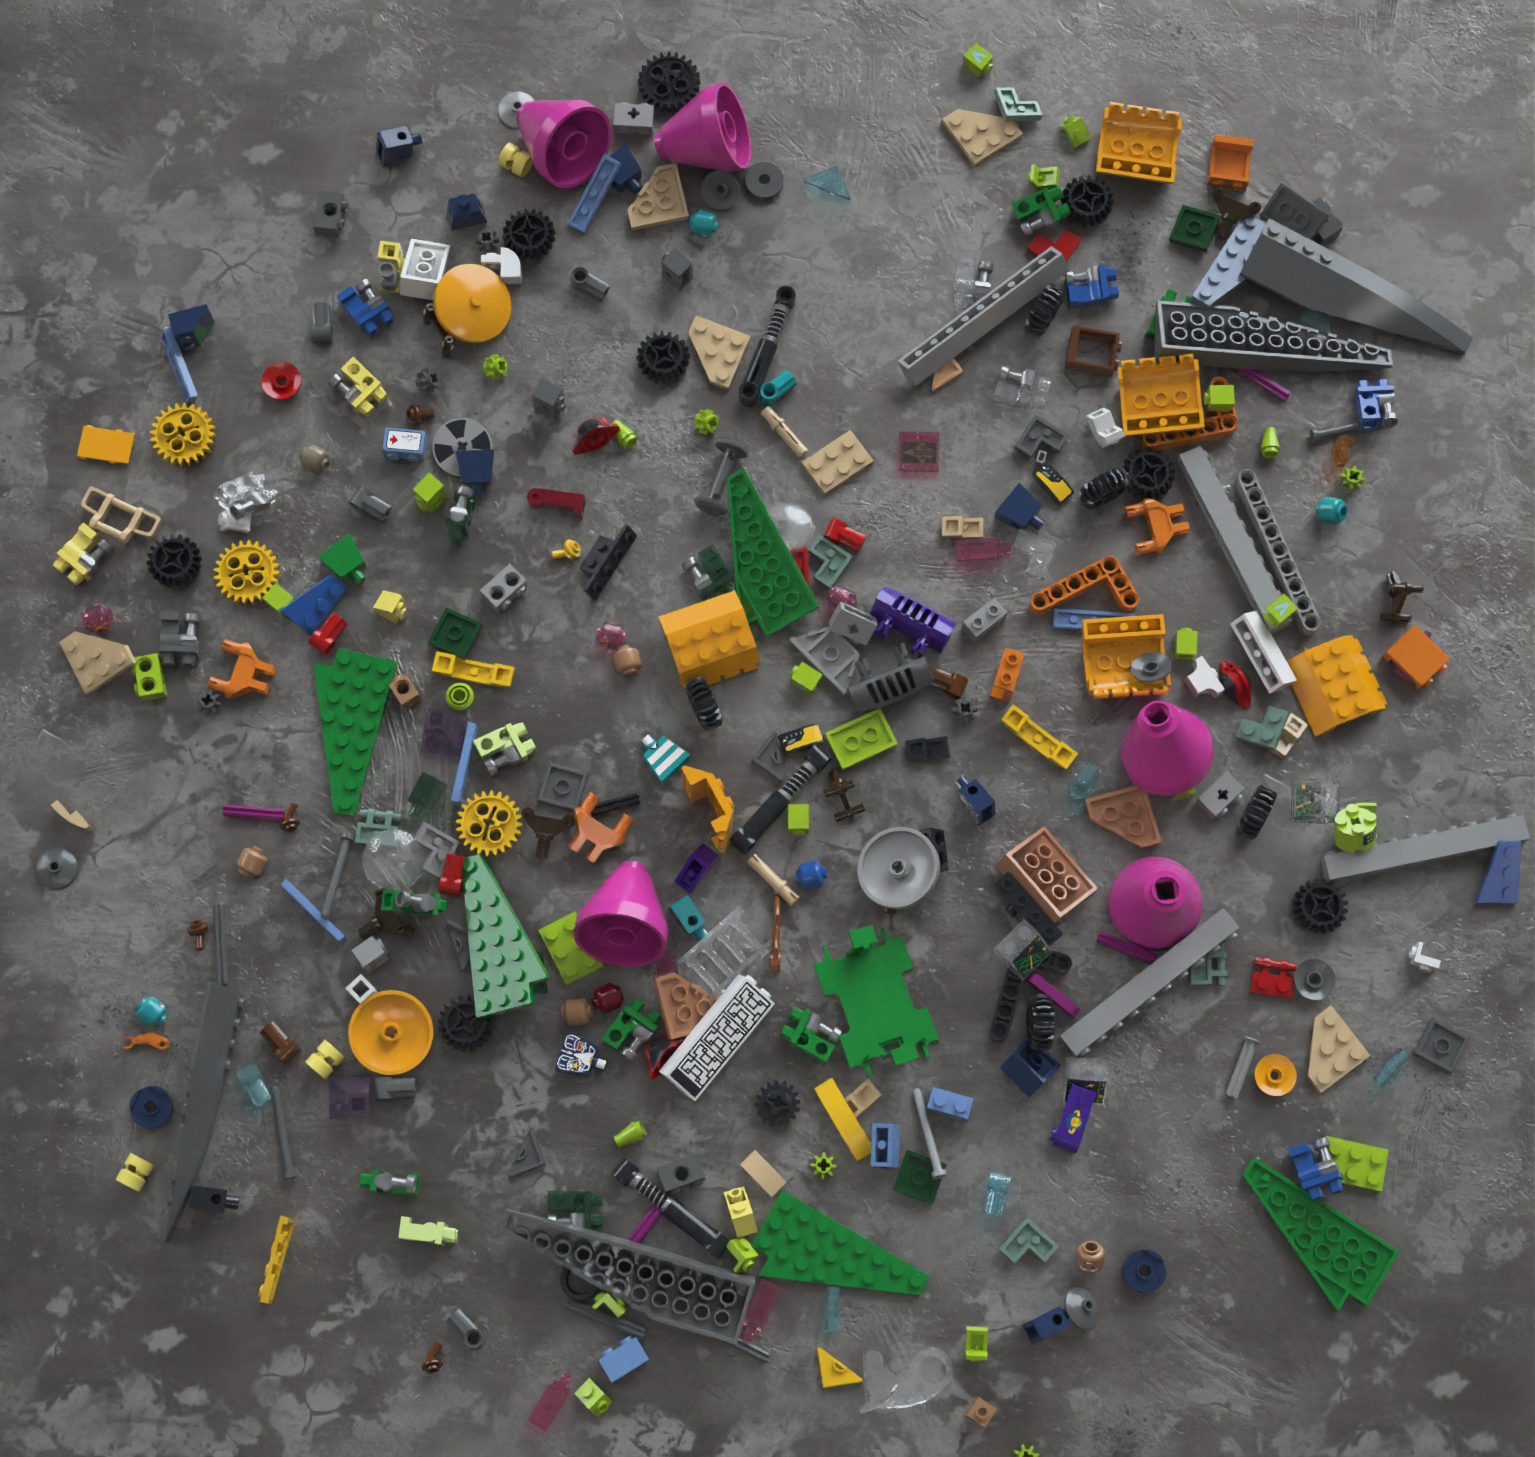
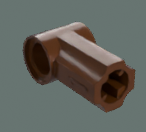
[929,666,968,699]
[260,1021,301,1064]

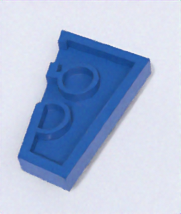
[279,574,347,635]
[1475,841,1521,903]

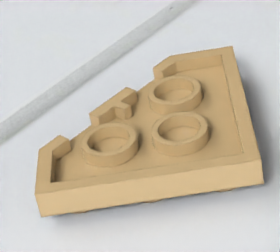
[942,109,1023,167]
[627,163,689,231]
[688,315,751,390]
[59,632,137,695]
[1307,1005,1370,1093]

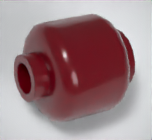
[591,983,624,1014]

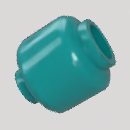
[689,209,719,238]
[1316,497,1348,524]
[134,996,166,1028]

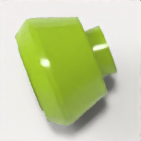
[446,683,474,710]

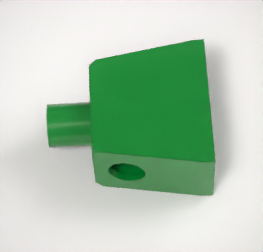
[318,534,366,585]

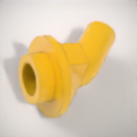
[551,539,580,560]

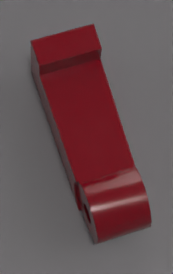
[527,488,586,519]

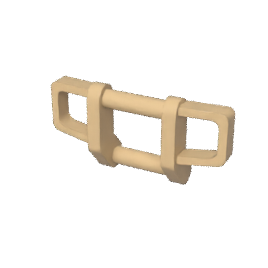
[81,486,162,544]

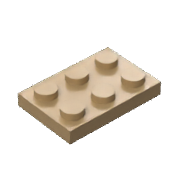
[802,430,874,496]

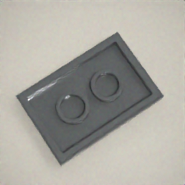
[1259,182,1330,241]

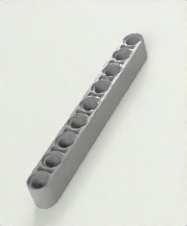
[1235,469,1321,636]

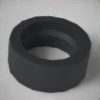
[560,1267,599,1301]

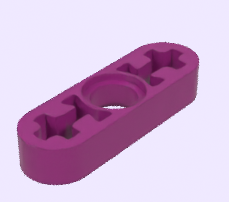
[1026,972,1080,1018]

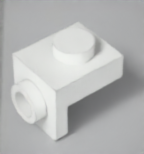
[218,507,252,533]
[1408,942,1441,973]

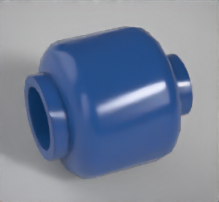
[796,861,828,890]

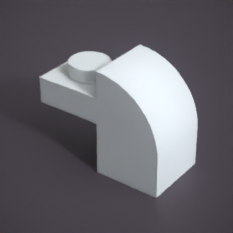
[481,247,522,284]
[1086,408,1125,448]
[345,974,378,1004]

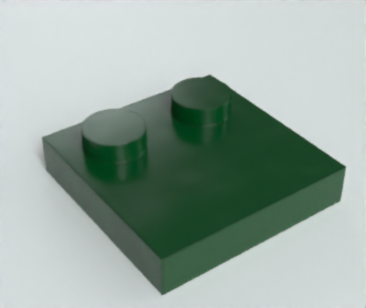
[1169,205,1220,253]
[428,608,483,661]
[893,1150,947,1205]

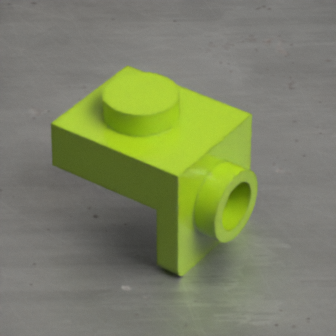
[1059,116,1091,148]
[1028,164,1060,190]
[726,1237,759,1273]
[592,1290,627,1318]
[965,1326,988,1362]
[574,1378,612,1417]

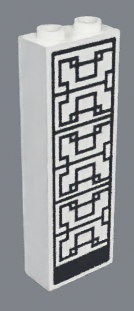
[659,974,775,1101]

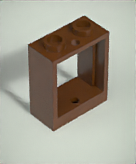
[1065,325,1122,377]

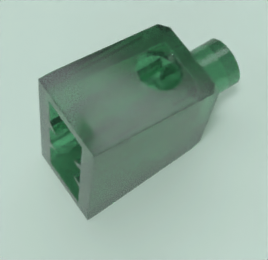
[407,772,447,820]

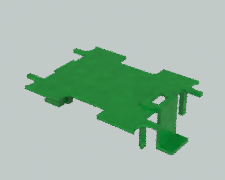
[813,925,939,1077]

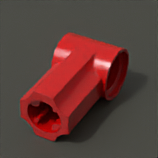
[823,518,866,553]
[308,613,348,656]
[439,854,465,896]

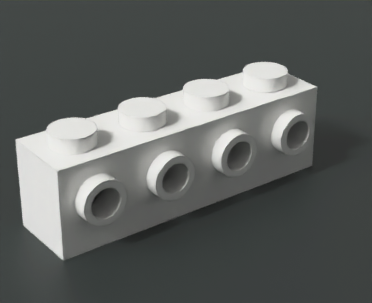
[1230,610,1297,694]

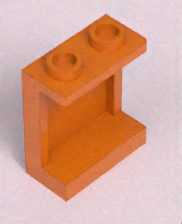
[1208,134,1254,191]
[1382,624,1450,690]
[989,648,1025,704]

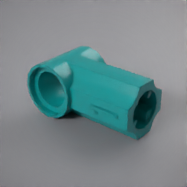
[759,370,797,406]

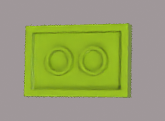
[825,708,898,771]
[538,912,604,986]
[1321,1136,1389,1192]

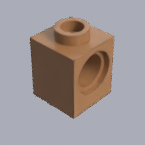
[389,674,421,709]
[965,1397,997,1428]

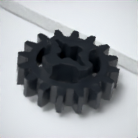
[755,1080,801,1127]

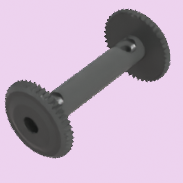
[694,439,749,516]

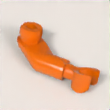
[122,1032,169,1051]

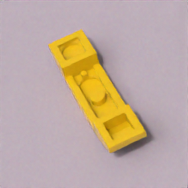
[431,651,515,687]
[1000,704,1078,770]
[814,1078,872,1161]

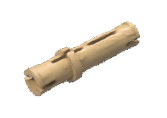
[760,406,808,458]
[747,854,800,907]

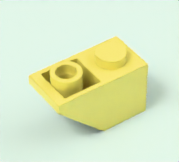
[373,590,407,624]
[724,1186,758,1238]

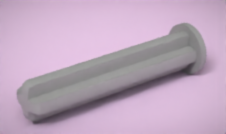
[1226,1036,1260,1099]

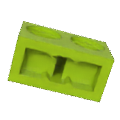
[412,473,448,515]
[131,653,167,701]

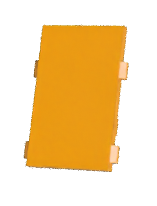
[77,425,135,464]

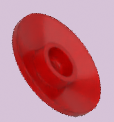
[261,362,301,400]

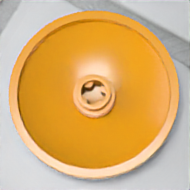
[433,264,511,343]
[348,990,433,1075]

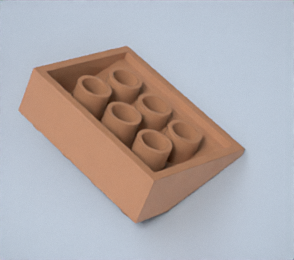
[995,826,1098,924]

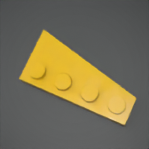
[258,1215,295,1305]

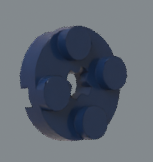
[129,1086,173,1129]
[1123,1249,1167,1293]

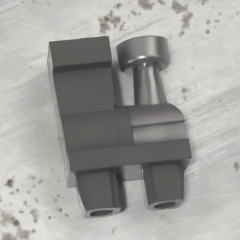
[159,612,200,667]

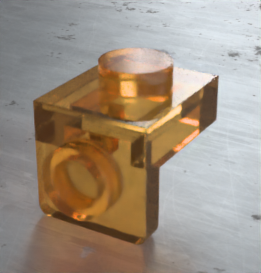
[1331,435,1357,467]

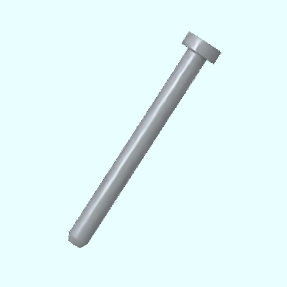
[913,1088,947,1180]

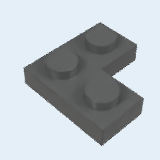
[1014,414,1069,459]

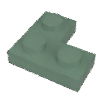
[994,87,1042,121]
[808,534,853,590]
[1235,706,1290,751]
[998,1217,1059,1264]

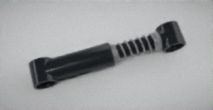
[739,285,796,407]
[729,744,832,855]
[611,1157,730,1259]

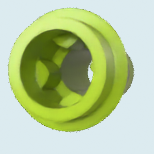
[612,420,638,449]
[1260,427,1280,458]
[614,1120,647,1148]

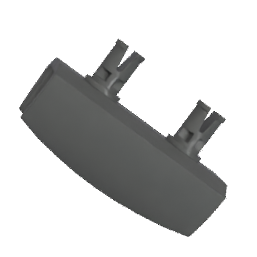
[849,643,935,711]

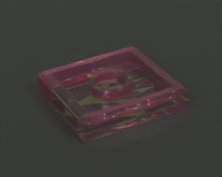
[899,431,939,472]

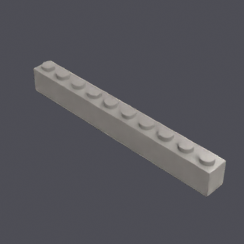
[898,246,1069,386]
[1176,446,1292,634]
[1320,813,1530,883]
[1059,908,1240,1058]

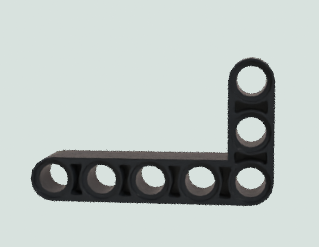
[989,942,1072,1043]

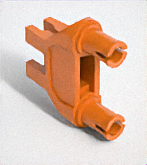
[1124,498,1190,556]
[207,639,277,699]
[568,792,635,863]

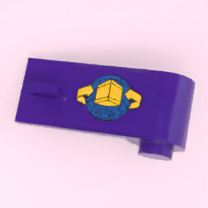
[1049,1084,1096,1154]

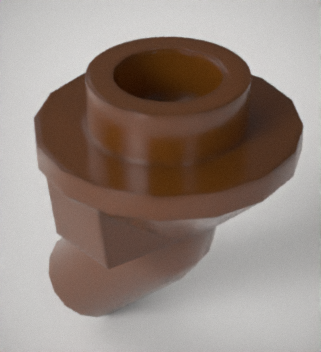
[406,404,436,424]
[280,803,300,832]
[187,920,208,951]
[422,1342,443,1373]

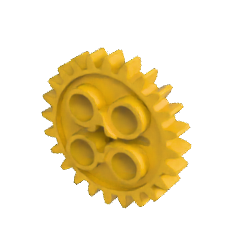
[150,402,216,467]
[213,540,281,605]
[456,790,523,858]

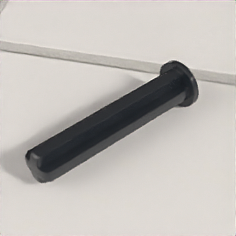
[579,793,641,816]

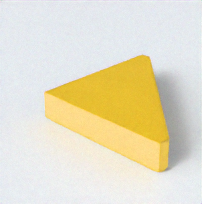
[817,1347,863,1388]

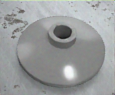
[498,92,534,128]

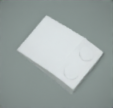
[400,239,450,300]

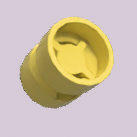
[498,142,533,178]
[305,1039,345,1080]
[115,1153,155,1192]

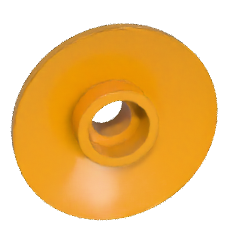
[1254,1054,1297,1096]

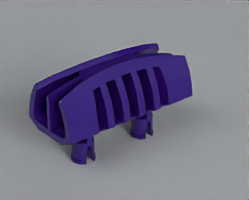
[870,586,956,658]

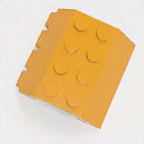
[1096,102,1182,184]
[1118,353,1205,437]
[658,591,760,688]
[1082,614,1171,699]
[1286,635,1387,738]
[681,766,735,855]

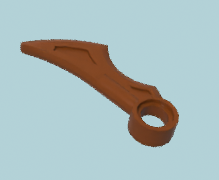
[769,894,781,973]

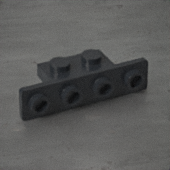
[580,525,637,601]
[993,872,1063,947]

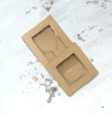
[942,516,984,539]
[1269,713,1308,759]
[51,800,93,833]
[845,1079,882,1117]
[740,1150,787,1197]

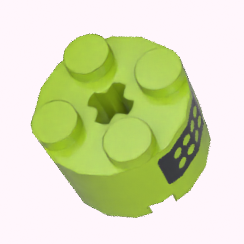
[1334,804,1376,853]

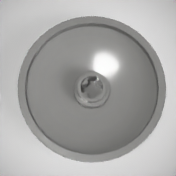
[857,827,940,909]

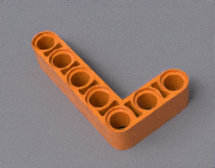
[1140,377,1238,452]
[1029,556,1139,616]

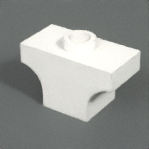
[1184,656,1225,698]

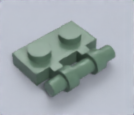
[355,808,402,848]
[1190,943,1228,986]

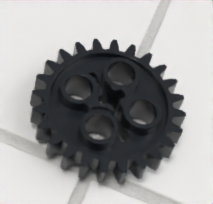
[638,51,701,113]

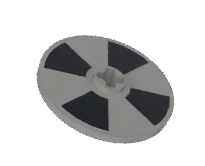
[432,418,493,477]

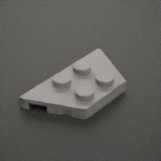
[789,626,860,696]

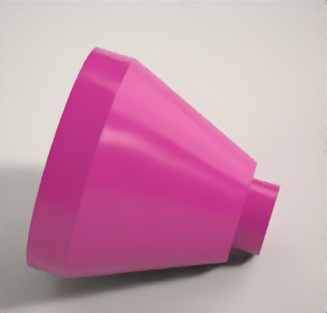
[654,82,751,172]
[516,100,611,188]
[1121,701,1214,796]
[1108,857,1203,951]
[573,861,669,967]

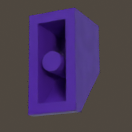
[674,843,719,894]

